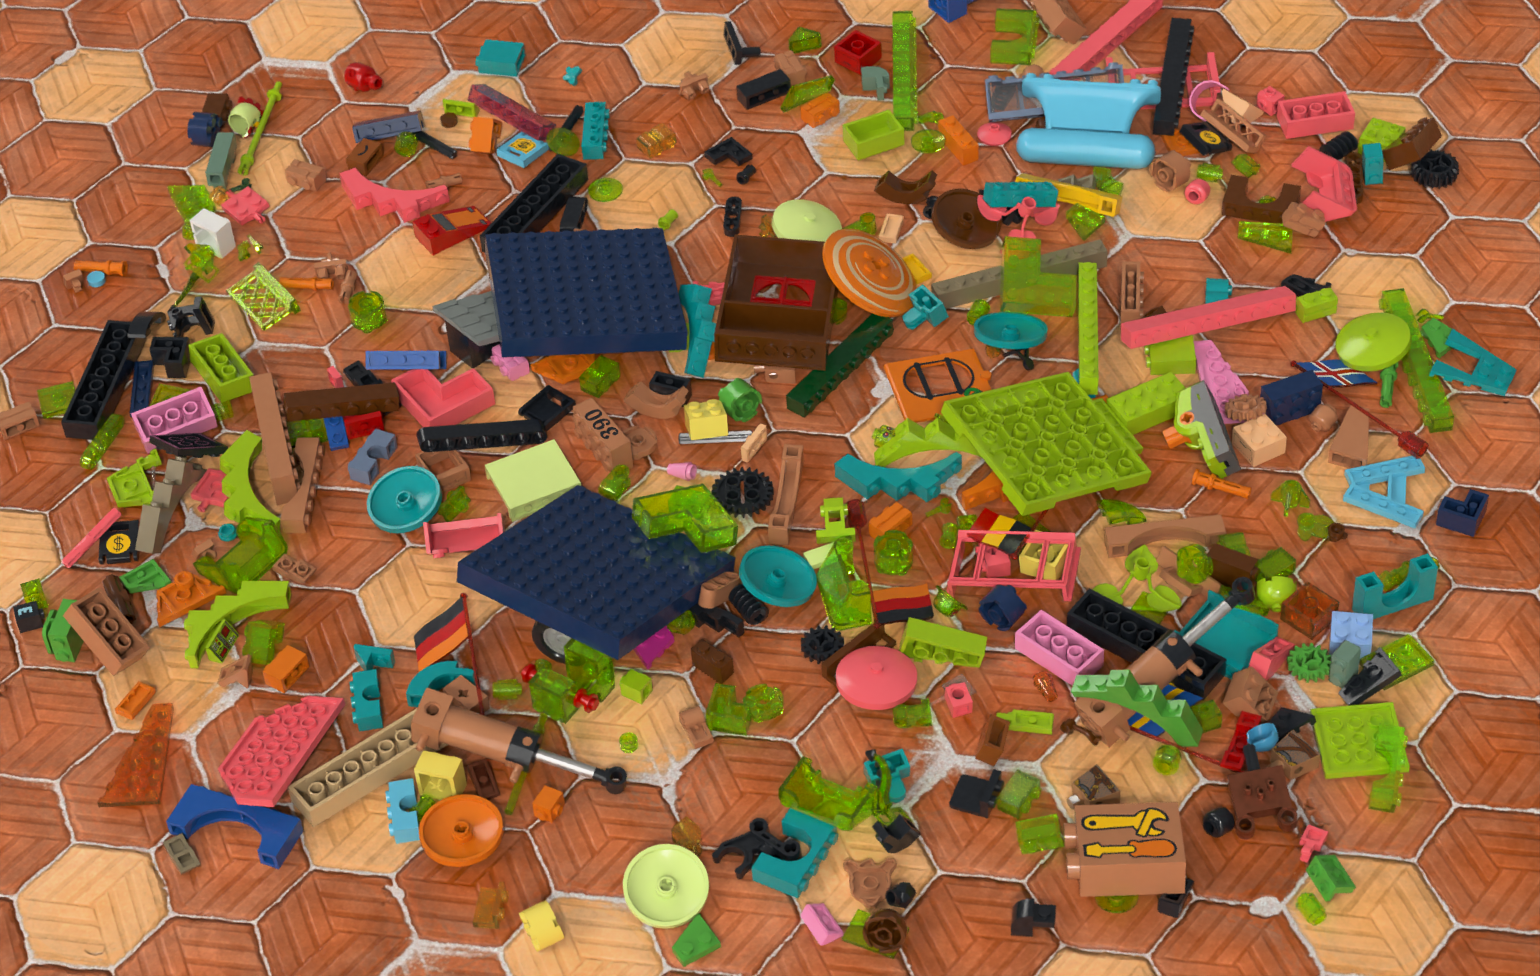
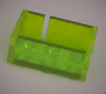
[564,638,615,703]

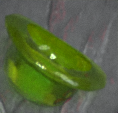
[933,585,968,617]

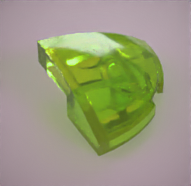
[1097,499,1146,525]

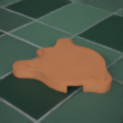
[843,857,897,909]

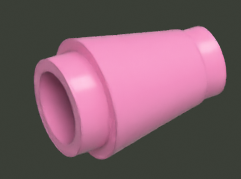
[667,462,697,481]

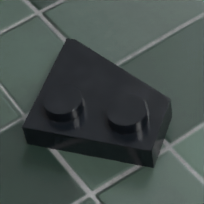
[1281,274,1332,297]
[1268,707,1316,744]

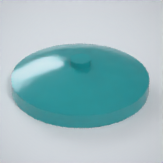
[974,312,1048,349]
[367,466,442,533]
[739,545,817,607]

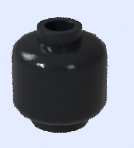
[1203,807,1235,838]

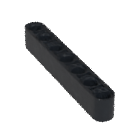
[416,419,547,452]

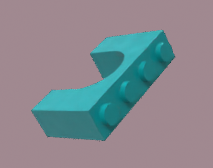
[1352,554,1438,619]
[752,806,839,898]

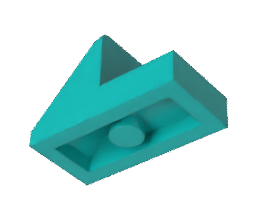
[354,644,395,671]

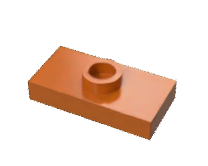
[115,681,156,720]

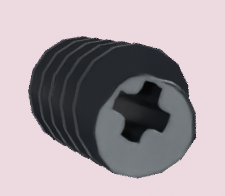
[1319,131,1358,160]
[728,584,769,625]

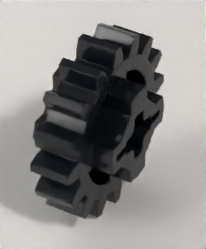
[801,625,844,664]

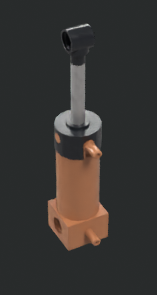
[1074,577,1255,747]
[411,687,627,794]

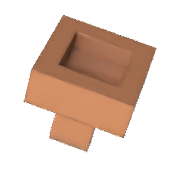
[63,269,83,293]
[192,539,216,564]

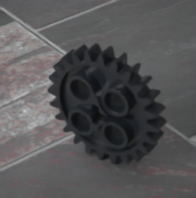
[711,467,774,518]

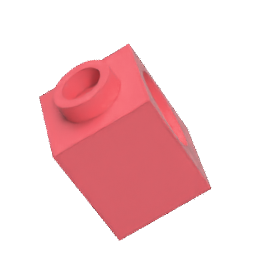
[945,682,973,718]

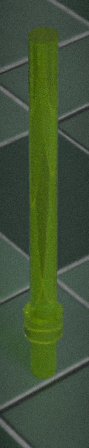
[504,713,548,815]

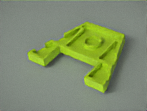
[107,448,162,508]

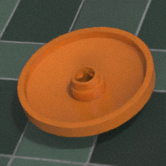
[419,794,504,867]

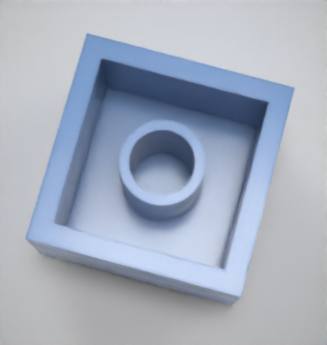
[1329,611,1373,661]

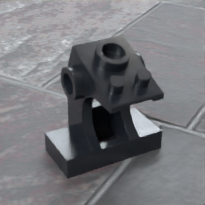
[167,296,215,337]

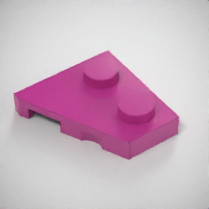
[633,626,674,669]

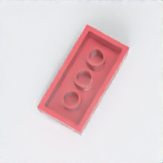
[1277,91,1355,139]

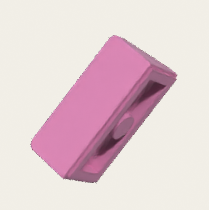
[801,903,844,946]

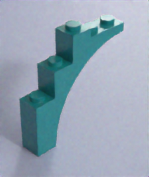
[678,284,716,378]
[834,452,962,502]

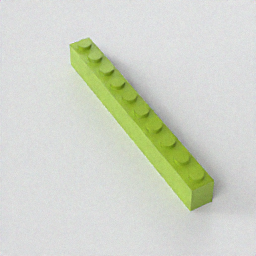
[1078,262,1099,395]

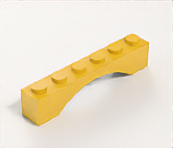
[1015,173,1123,217]

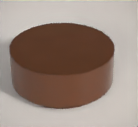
[440,112,458,128]

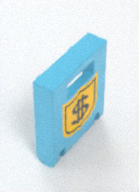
[497,132,549,168]

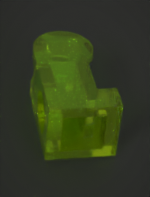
[893,699,932,728]

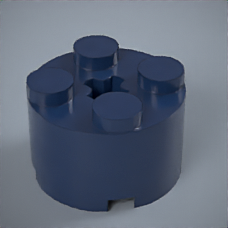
[188,112,223,147]
[979,585,1027,631]

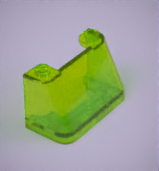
[193,517,288,594]
[816,535,872,631]
[778,756,877,831]

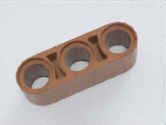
[698,572,740,609]

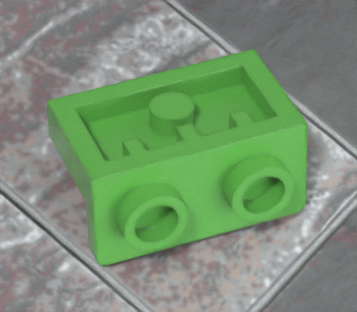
[1306,855,1356,901]

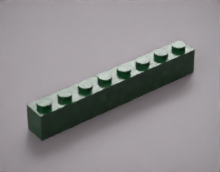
[786,313,894,418]

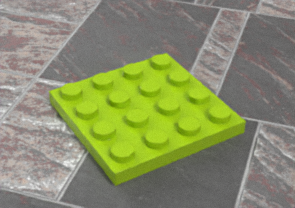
[1310,702,1410,779]

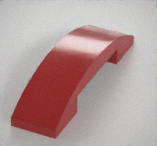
[1220,711,1262,772]

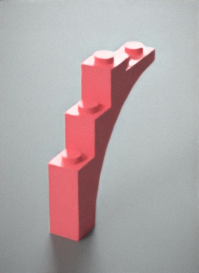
[339,168,450,223]

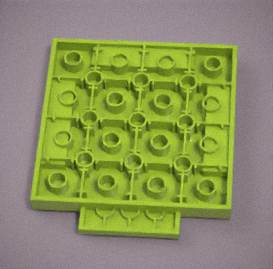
[941,372,1152,516]

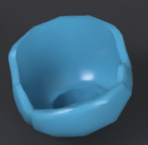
[1247,723,1279,752]

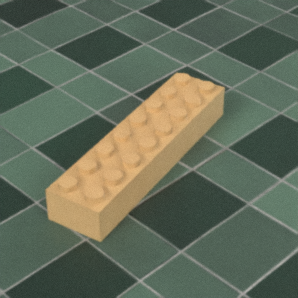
[288,708,447,827]

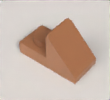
[217,654,253,689]

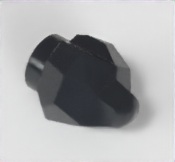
[886,882,916,908]

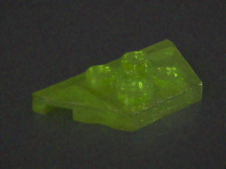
[167,185,216,231]

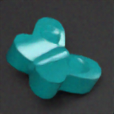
[563,66,582,86]

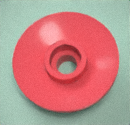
[977,122,1012,146]

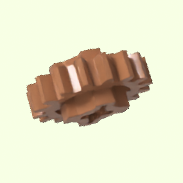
[1224,394,1267,422]

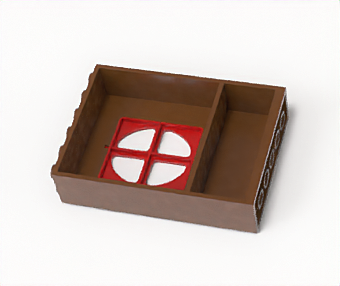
[714,234,839,371]

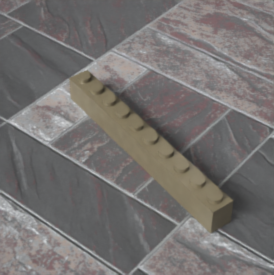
[931,239,1107,309]

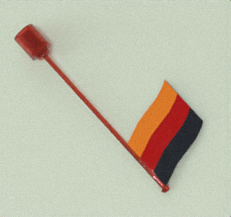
[846,499,934,629]
[414,593,485,716]

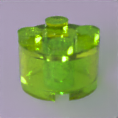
[348,291,387,333]
[873,530,913,576]

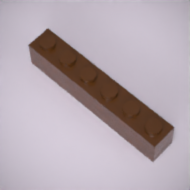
[284,382,399,422]

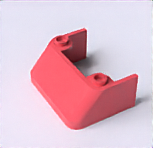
[1292,146,1357,222]
[423,513,505,558]

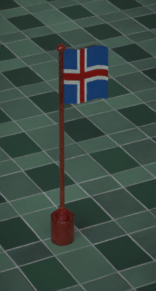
[1290,360,1429,459]

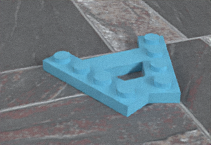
[1343,454,1425,528]

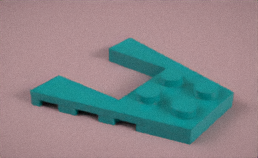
[1429,329,1517,396]

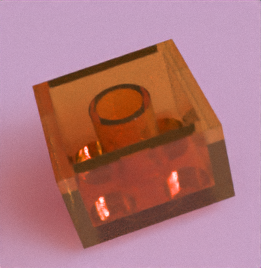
[1280,581,1339,640]

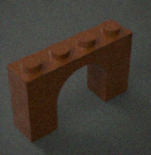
[1222,175,1301,225]

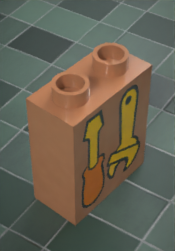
[1063,802,1186,897]

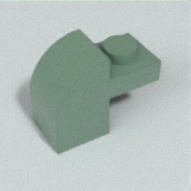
[861,66,890,101]

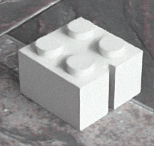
[190,209,236,259]

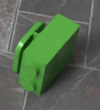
[42,599,84,662]

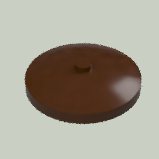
[931,189,1002,249]

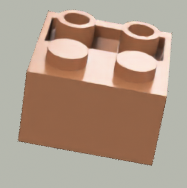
[1223,666,1278,723]

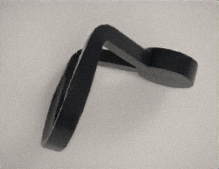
[1002,348,1034,371]

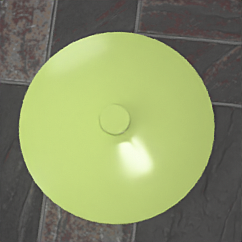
[772,199,842,242]
[623,844,709,929]

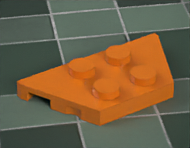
[530,354,596,384]
[157,573,226,627]

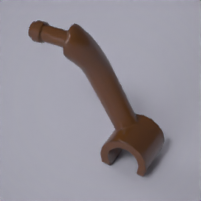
[1060,719,1102,745]

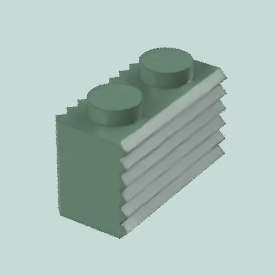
[1328,640,1361,688]

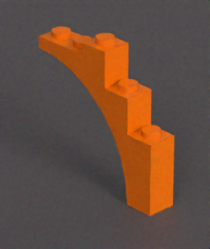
[962,471,1009,510]

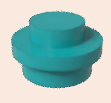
[218,524,238,542]

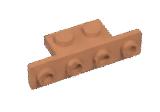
[1156,546,1224,598]

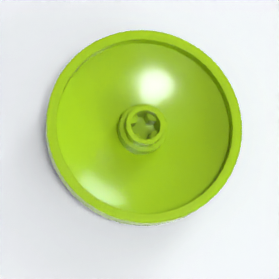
[1336,312,1412,371]

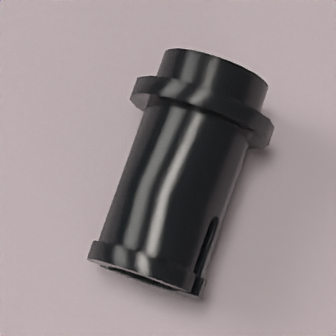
[736,164,756,184]

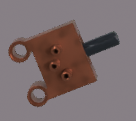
[1228,744,1297,840]

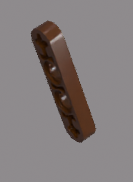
[1345,152,1363,204]

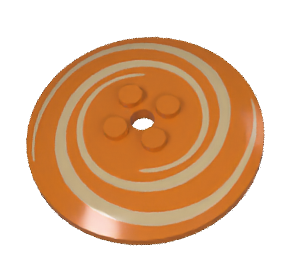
[822,229,917,317]

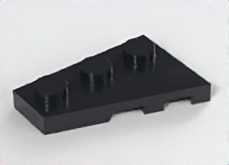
[1338,647,1402,706]

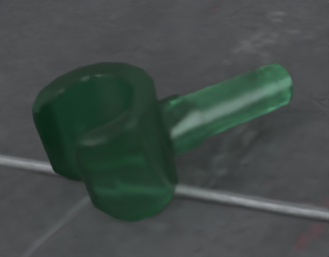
[227,178,252,192]

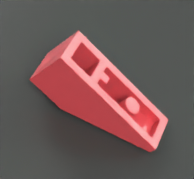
[1248,636,1295,680]

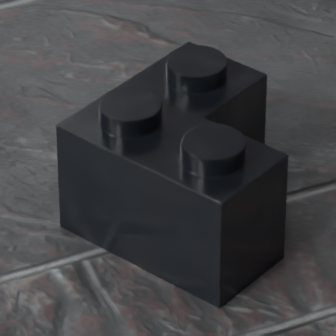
[149,337,190,378]

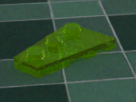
[780,75,835,113]

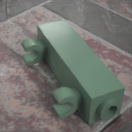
[205,132,237,191]

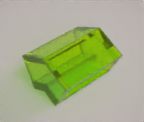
[1232,154,1261,178]

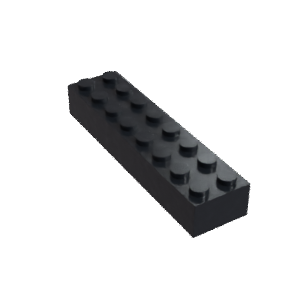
[480,154,588,253]
[61,320,147,441]
[1067,589,1227,701]

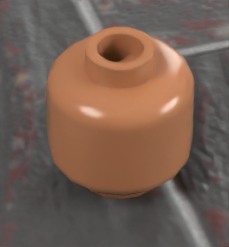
[1309,403,1338,432]

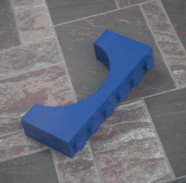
[166,784,303,869]

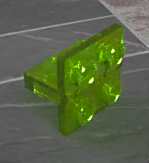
[287,418,328,448]

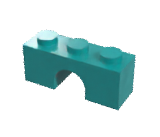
[349,669,383,732]

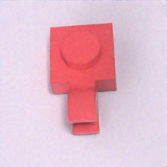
[1300,824,1328,863]

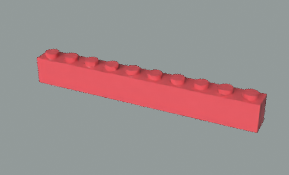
[1049,0,1163,81]
[1121,286,1296,349]

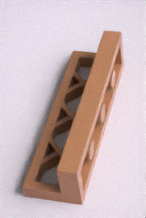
[1200,98,1266,153]

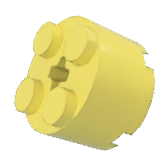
[519,900,564,952]

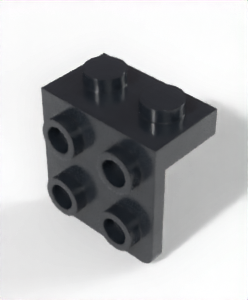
[949,769,1004,818]

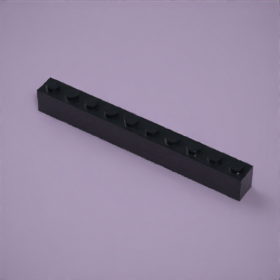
[1153,18,1195,136]

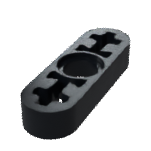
[723,196,742,237]

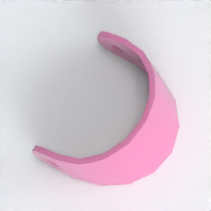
[1189,80,1229,121]

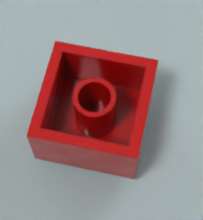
[834,30,882,75]

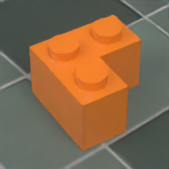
[469,117,502,154]

